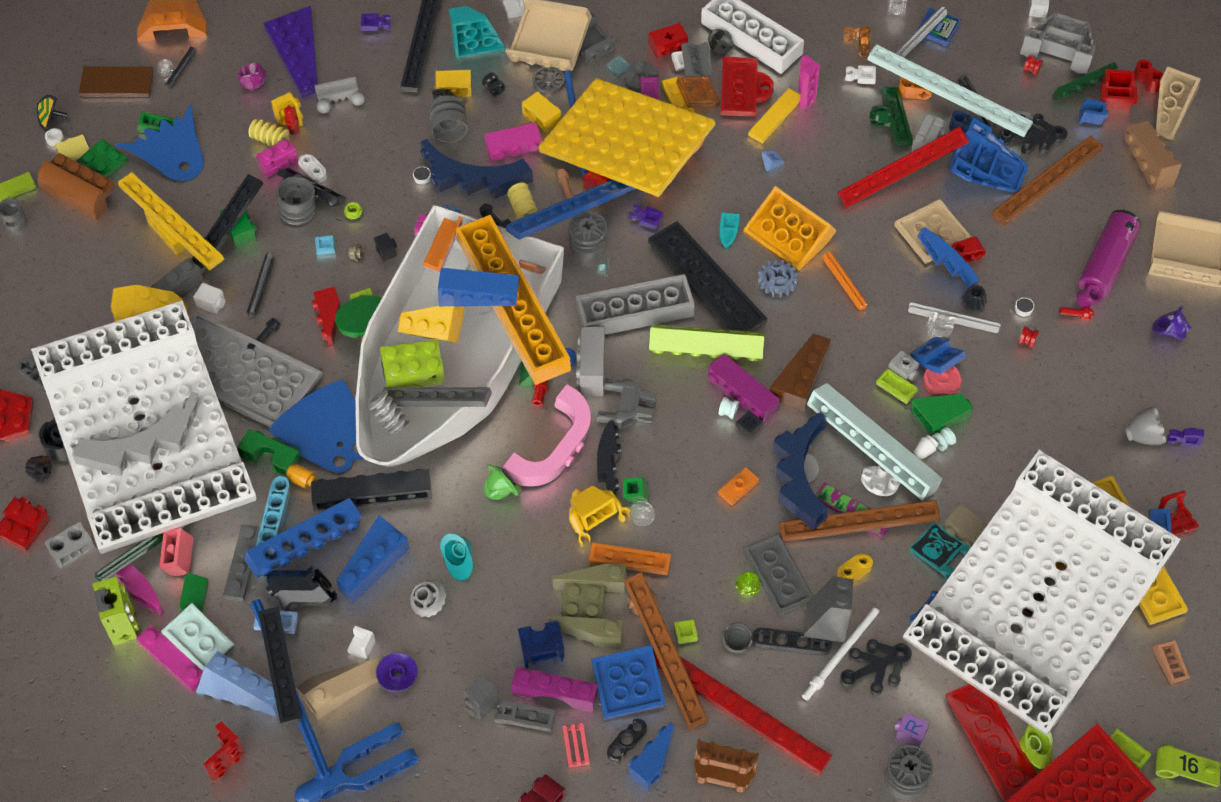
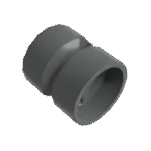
[0,198,27,232]

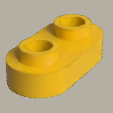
[837,553,873,583]

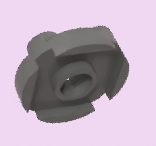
[625,60,659,93]

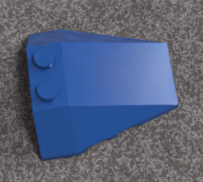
[948,117,1029,193]

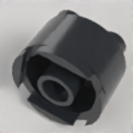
[39,417,69,461]

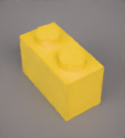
[436,70,472,98]
[522,91,561,133]

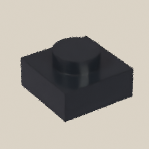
[736,410,763,437]

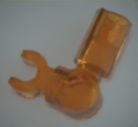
[844,26,871,57]

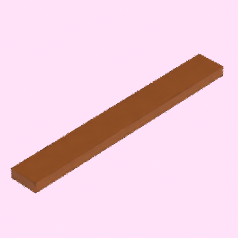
[992,136,1103,225]
[779,500,940,542]
[623,572,709,730]

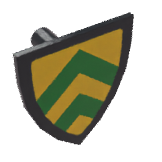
[37,95,67,132]

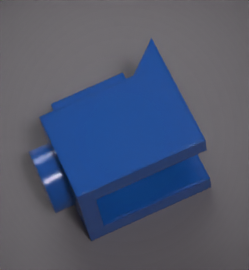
[1079,98,1108,125]

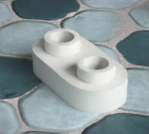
[298,154,327,183]

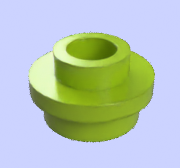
[344,202,363,219]

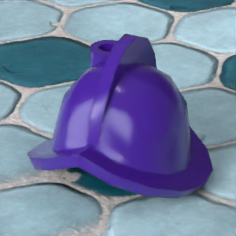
[1152,305,1192,340]

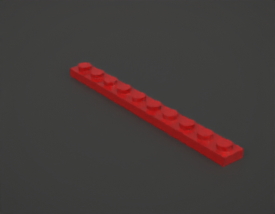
[653,650,832,774]

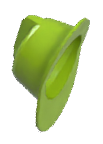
[1019,724,1053,769]

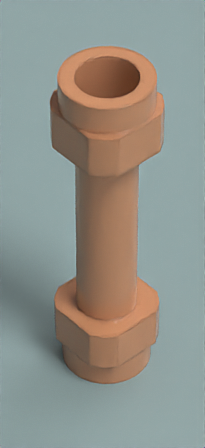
[556,169,575,199]

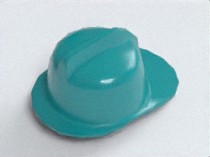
[440,533,473,580]

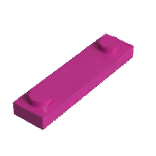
[136,625,203,692]

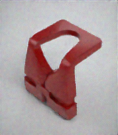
[1158,490,1199,536]

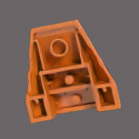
[137,0,206,42]

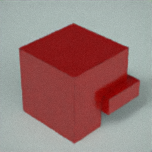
[1100,69,1138,111]

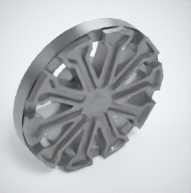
[533,66,565,94]

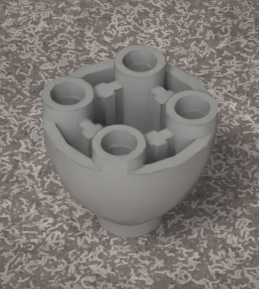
[1124,406,1166,446]

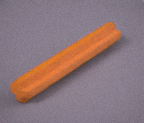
[823,252,868,311]

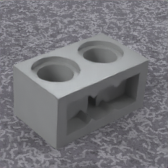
[44,522,95,568]

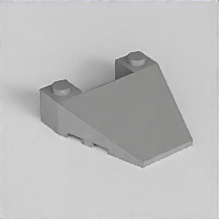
[1020,12,1096,74]

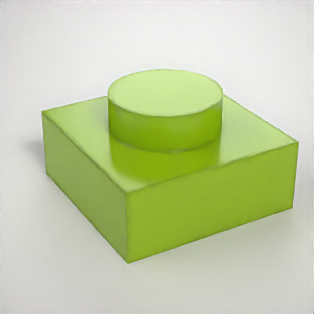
[674,619,698,645]

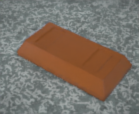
[519,260,546,274]

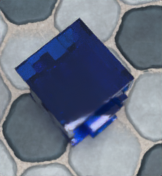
[518,621,565,669]

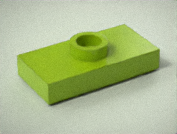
[876,368,919,404]
[1110,728,1152,770]

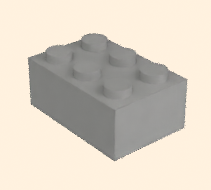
[576,327,605,396]

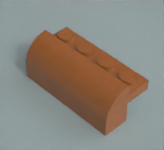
[38,153,117,220]

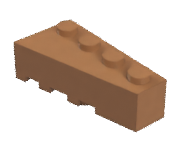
[1124,121,1182,191]

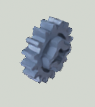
[758,259,798,297]

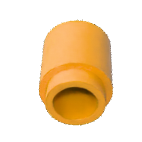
[286,464,317,489]

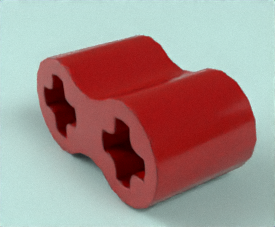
[1134,59,1164,93]

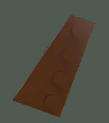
[769,333,831,411]

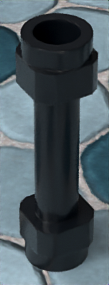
[246,318,281,350]

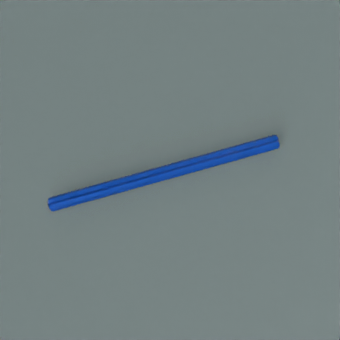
[250,599,331,780]

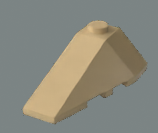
[1156,66,1201,141]
[296,657,380,720]

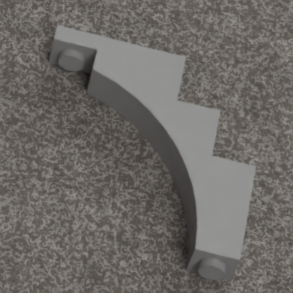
[72,392,201,476]

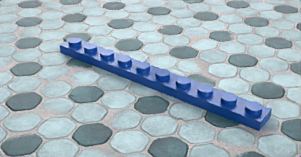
[506,180,636,240]

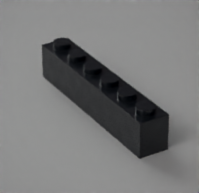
[311,469,432,512]

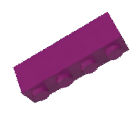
[708,354,780,423]

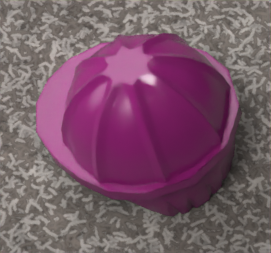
[237,62,266,90]

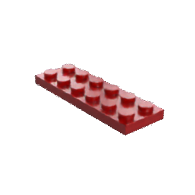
[945,684,1037,802]

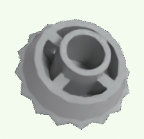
[410,580,447,618]

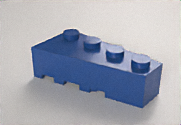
[438,268,519,307]
[336,515,410,603]

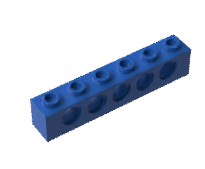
[244,498,362,578]

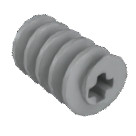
[369,390,410,435]

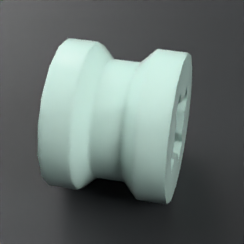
[718,397,739,419]
[932,427,956,451]

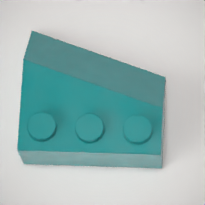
[449,6,506,59]

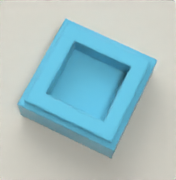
[315,235,335,256]

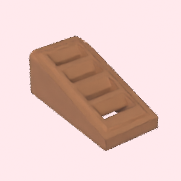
[1152,639,1190,685]

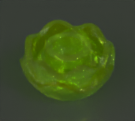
[735,572,761,596]

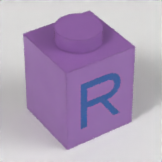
[894,713,929,747]

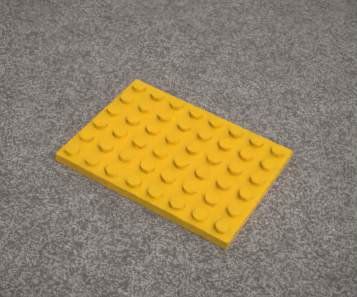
[538,78,715,197]

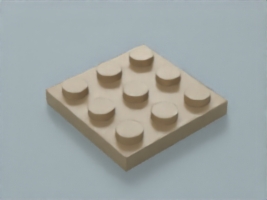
[894,199,971,264]

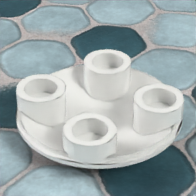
[861,465,900,496]

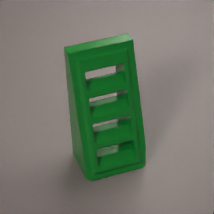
[137,111,175,133]

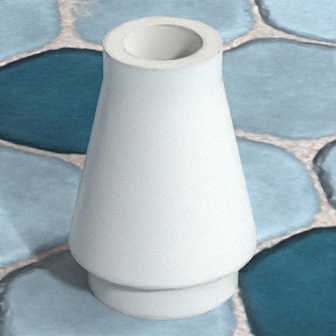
[912,435,938,460]

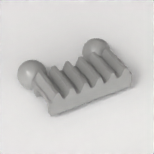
[315,77,365,114]

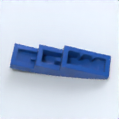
[917,227,980,288]

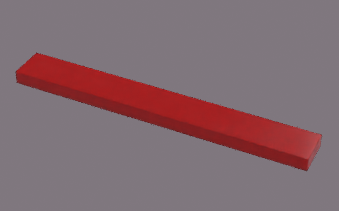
[837,127,969,208]

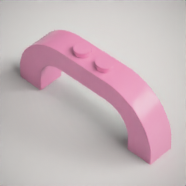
[502,384,591,486]

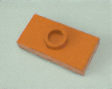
[718,467,760,506]

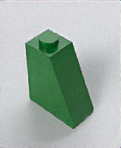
[910,394,973,437]

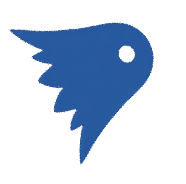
[114,104,204,181]

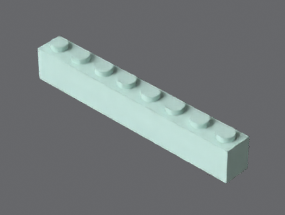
[807,383,943,501]

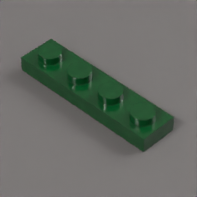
[1052,62,1118,101]

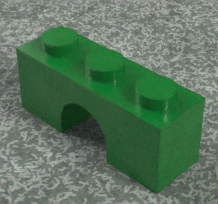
[237,429,302,477]

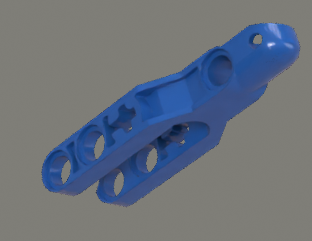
[294,723,419,802]

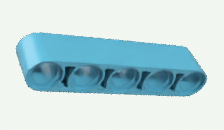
[256,476,292,559]

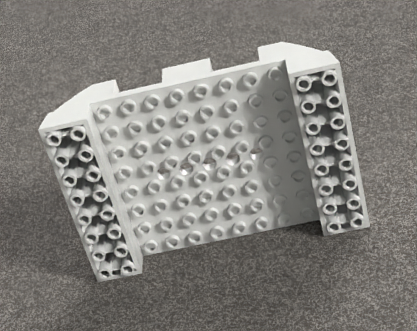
[31,301,256,554]
[903,450,1181,736]

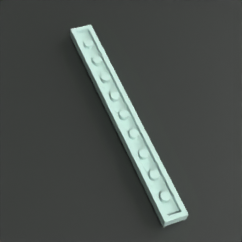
[867,44,1033,137]

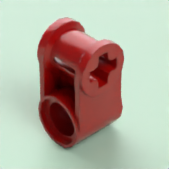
[952,236,986,263]

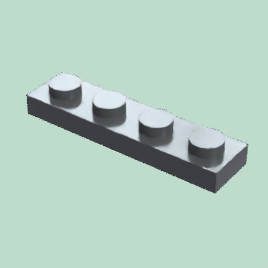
[223,524,260,601]

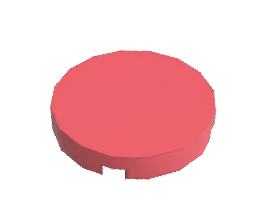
[923,366,962,396]

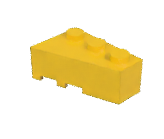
[397,306,465,343]

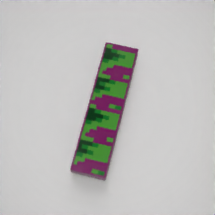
[816,482,889,538]

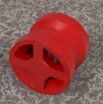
[1023,55,1043,76]
[1018,326,1039,348]

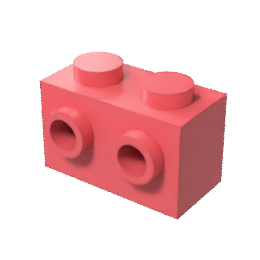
[159,528,194,576]

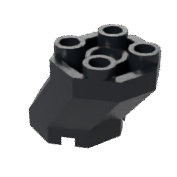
[266,566,337,611]

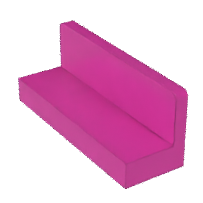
[798,54,820,109]

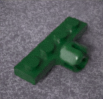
[869,87,913,146]

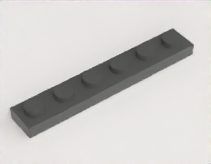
[383,387,492,407]

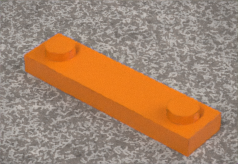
[589,542,671,576]

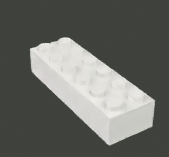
[701,0,804,74]

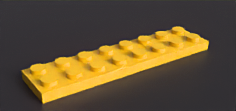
[1091,475,1188,625]

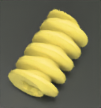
[248,118,289,147]
[507,183,537,220]

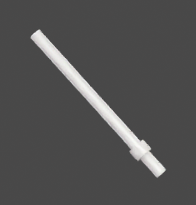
[802,607,879,701]

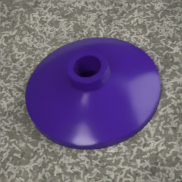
[376,653,418,692]

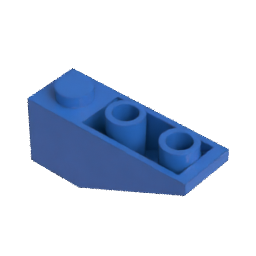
[628,722,674,790]

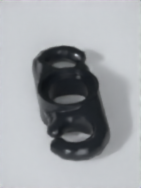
[607,719,647,762]

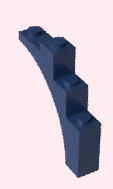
[420,139,533,199]
[773,412,828,530]

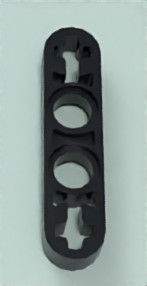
[752,628,832,656]

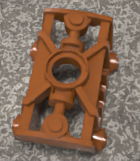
[694,739,759,793]

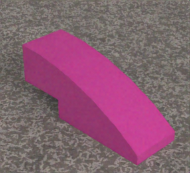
[115,564,164,616]

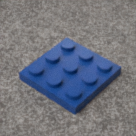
[591,645,666,720]

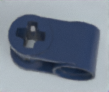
[948,110,985,132]

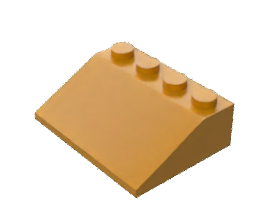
[743,186,836,271]

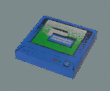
[916,8,961,46]

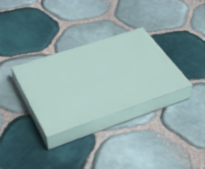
[161,603,235,671]

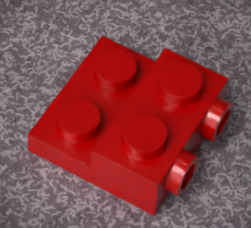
[0,497,50,551]

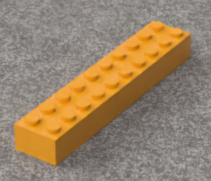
[456,215,571,385]

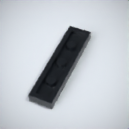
[277,167,346,206]

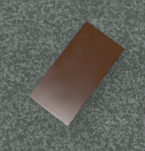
[79,67,153,97]

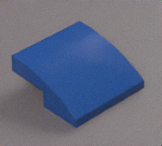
[910,336,966,374]

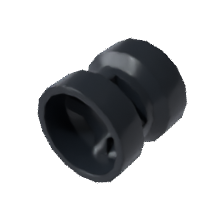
[482,72,506,97]

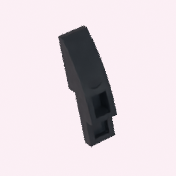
[597,420,622,495]

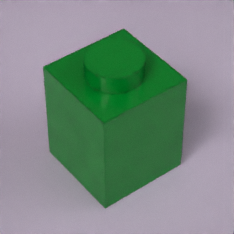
[623,477,649,503]

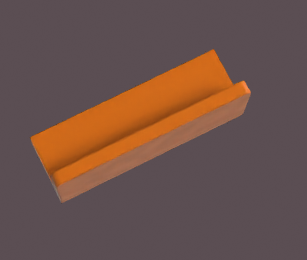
[423,216,463,272]

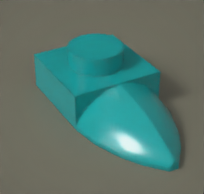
[719,212,741,249]

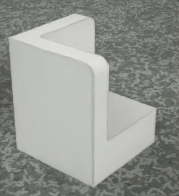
[347,626,375,660]

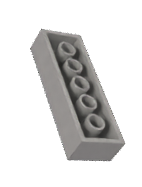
[576,274,694,335]

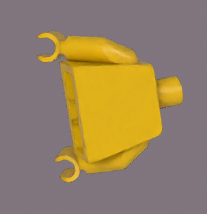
[569,486,631,547]

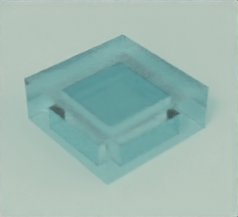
[606,55,630,78]

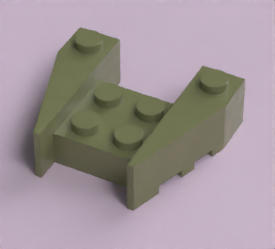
[549,564,626,649]

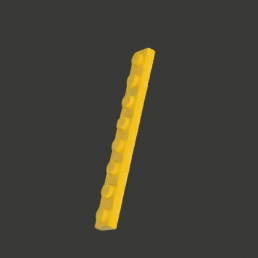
[117,172,224,271]

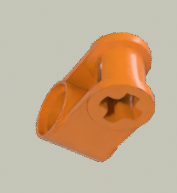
[898,77,931,100]

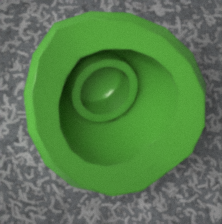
[484,464,522,500]

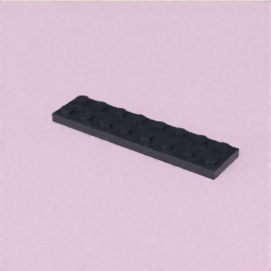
[648,221,767,332]

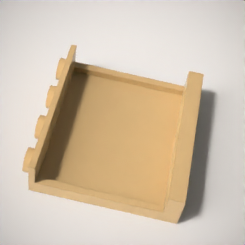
[505,0,592,71]
[1148,211,1221,288]

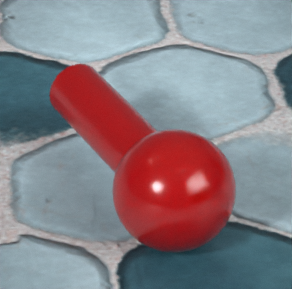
[1059,307,1094,321]

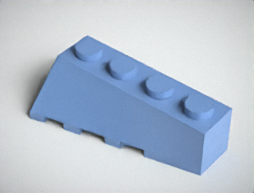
[196,651,278,717]

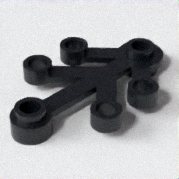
[998,113,1068,154]
[840,639,912,696]

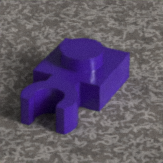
[361,13,391,31]
[629,205,663,230]
[1167,428,1204,446]

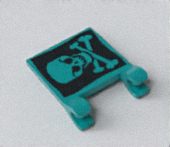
[909,523,972,580]

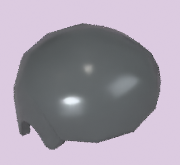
[722,622,753,654]

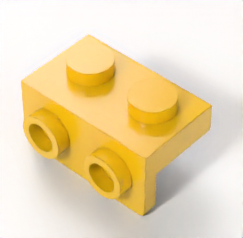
[271,92,303,127]

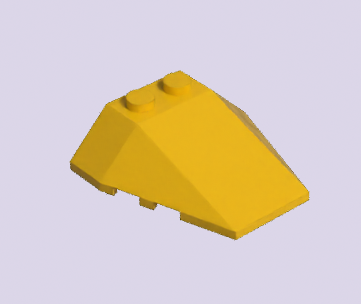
[111,285,188,322]

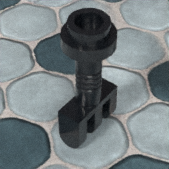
[479,203,511,228]

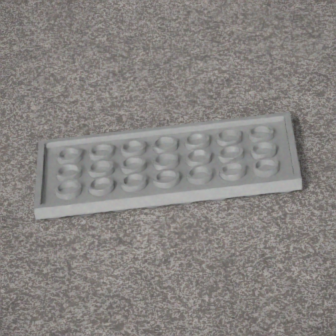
[190,312,323,427]

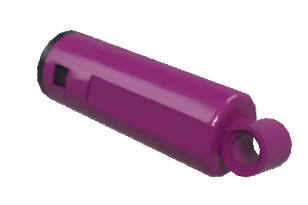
[1077,210,1142,307]

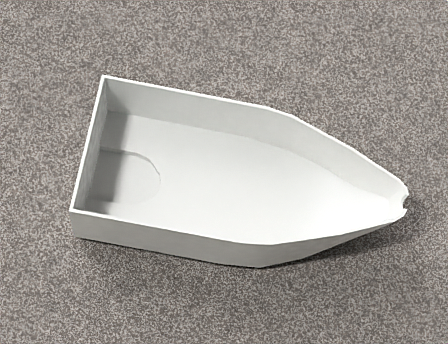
[356,205,564,467]

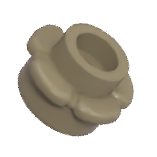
[349,244,364,262]

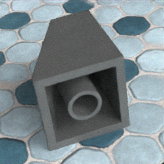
[804,576,854,642]

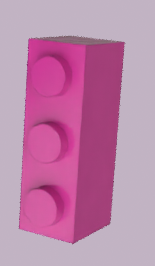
[484,122,541,161]

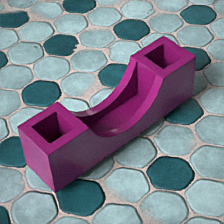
[511,666,598,713]

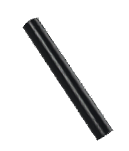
[165,47,196,88]

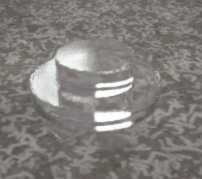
[157,60,174,76]

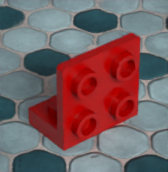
[203,721,245,782]

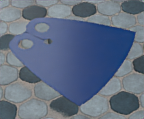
[268,379,364,474]

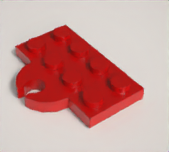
[721,57,774,117]

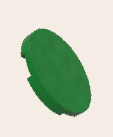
[335,296,382,338]

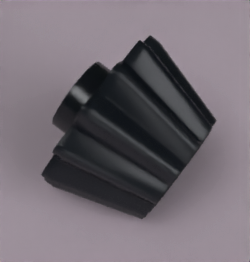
[962,285,988,310]
[25,455,52,482]

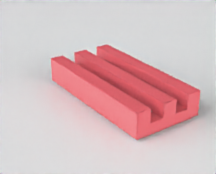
[562,723,590,768]

